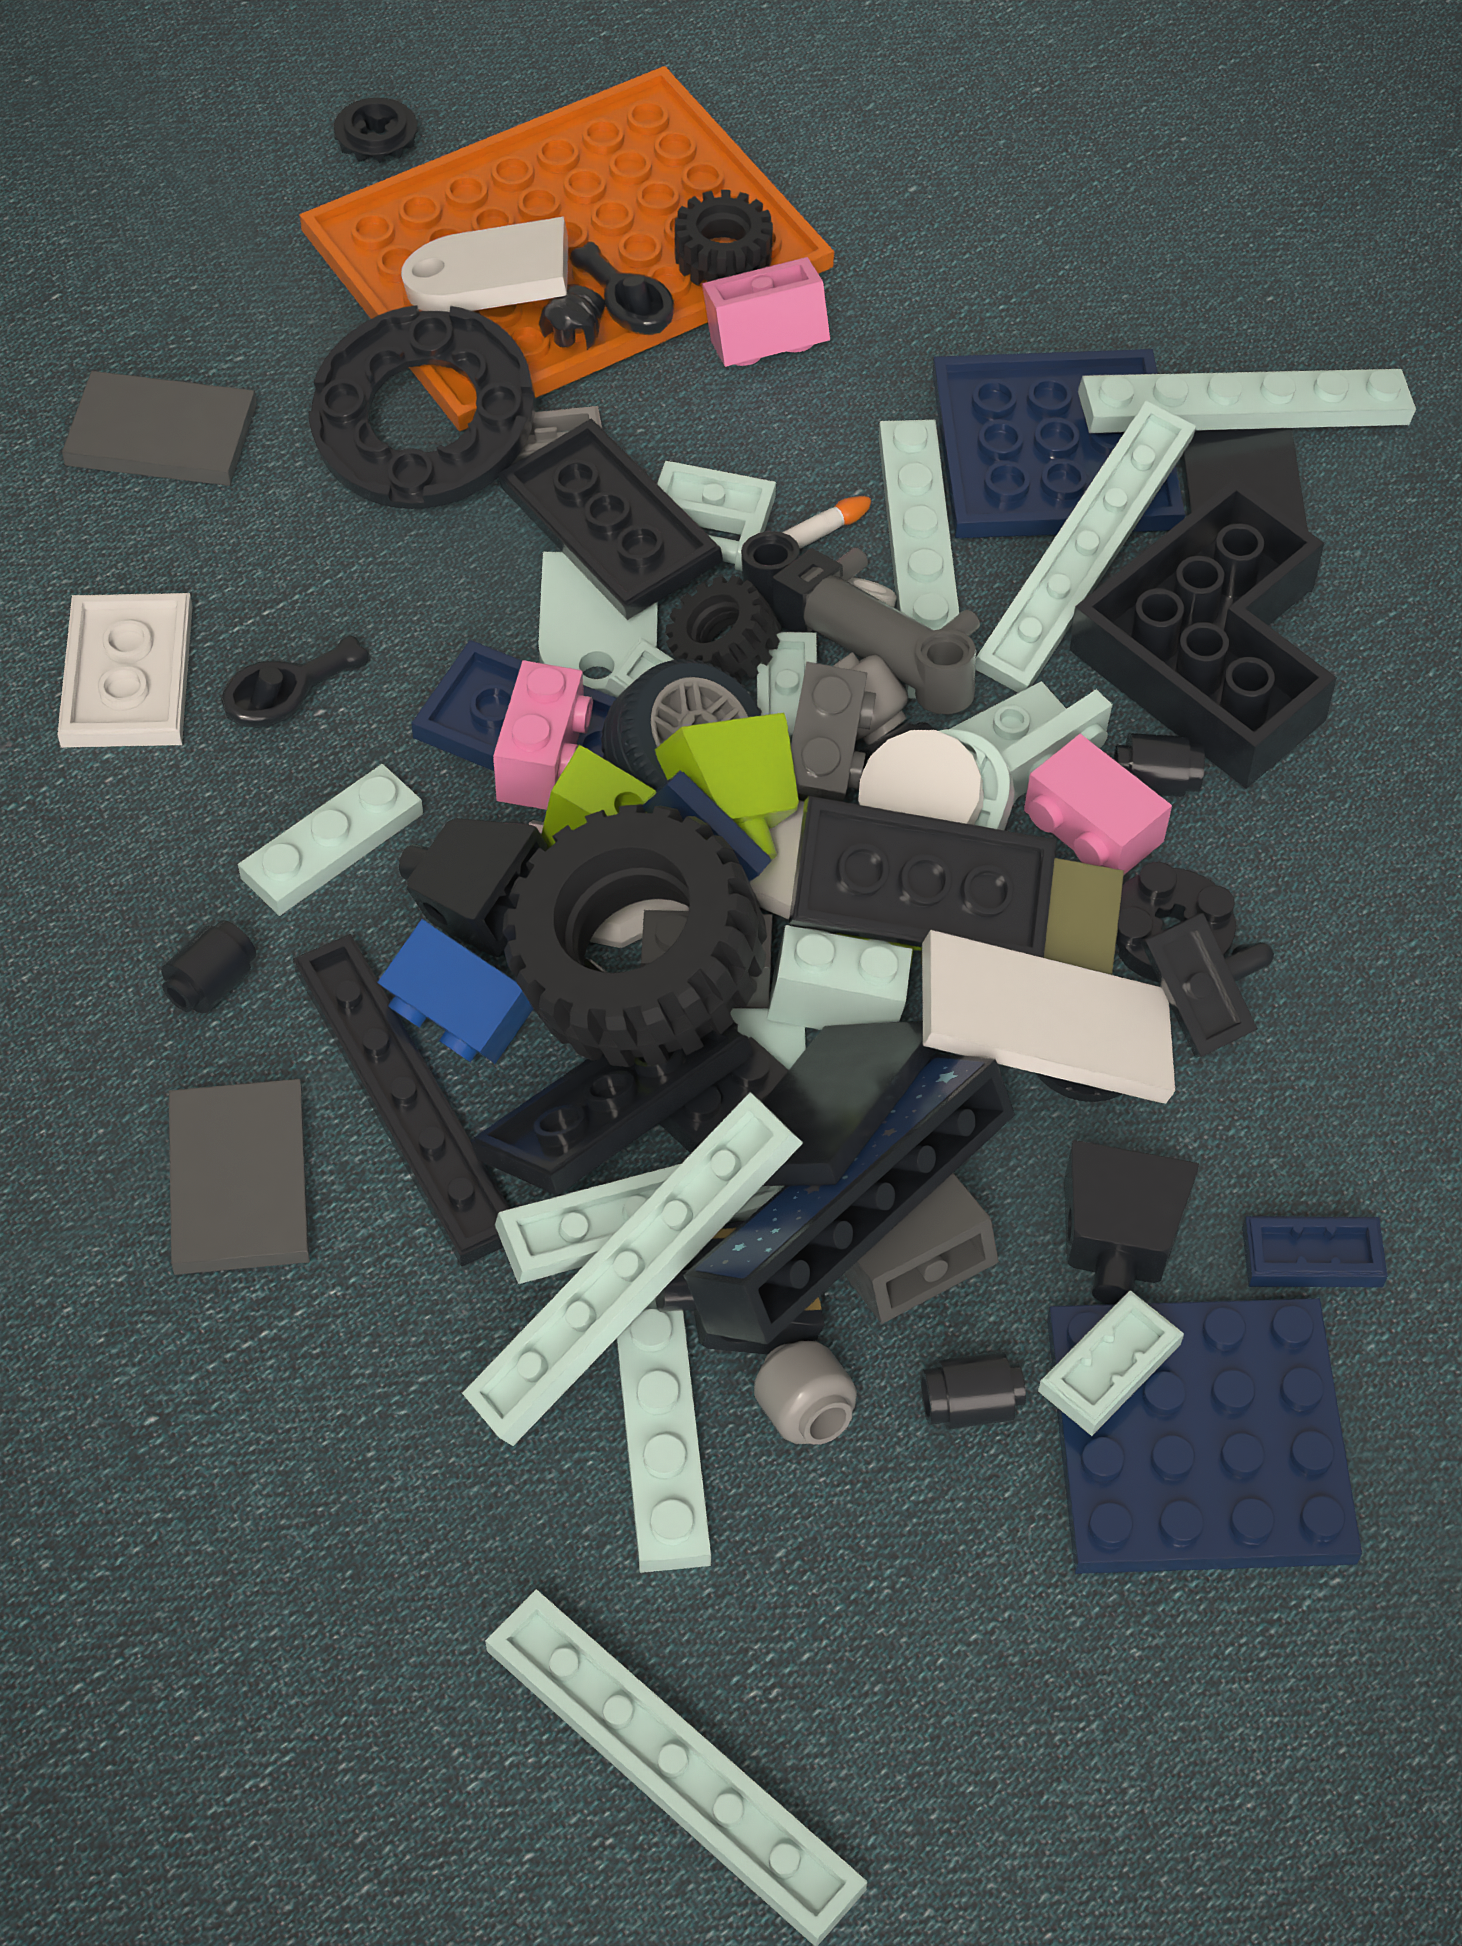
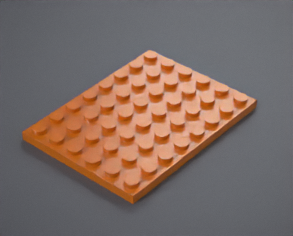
[299,66,834,432]

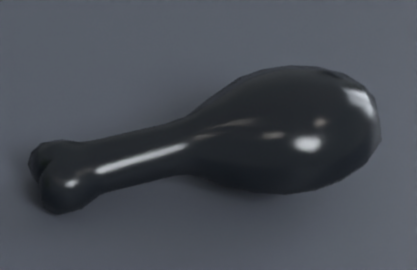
[570,242,674,335]
[221,635,369,728]

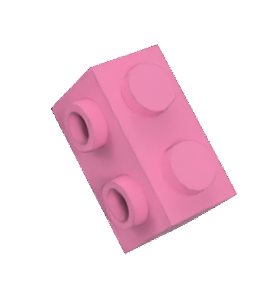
[702,257,830,367]
[493,660,593,810]
[1024,734,1172,876]

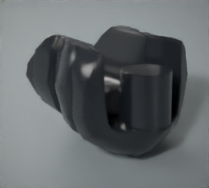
[539,284,605,350]

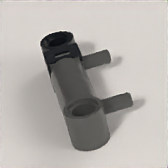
[741,531,980,714]

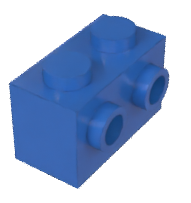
[377,919,533,1064]

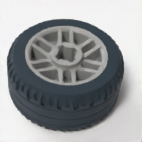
[601,659,762,790]

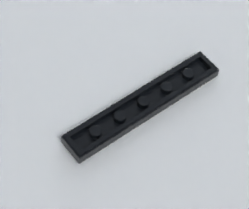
[293,934,510,1267]

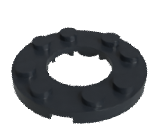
[308,305,536,509]

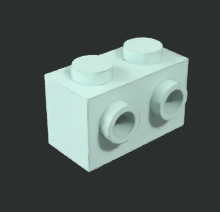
[767,925,912,1030]

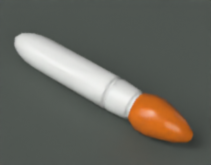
[782,496,871,549]

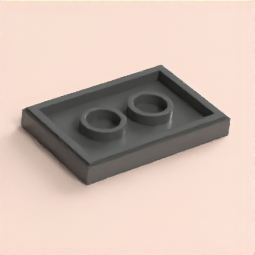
[62,371,257,486]
[169,1079,310,1275]

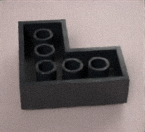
[1070,478,1337,789]

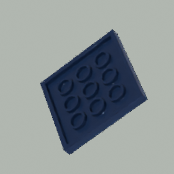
[932,349,1185,538]
[1047,1298,1362,1574]

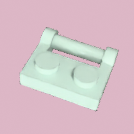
[657,460,776,571]

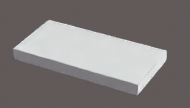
[922,930,1175,1104]

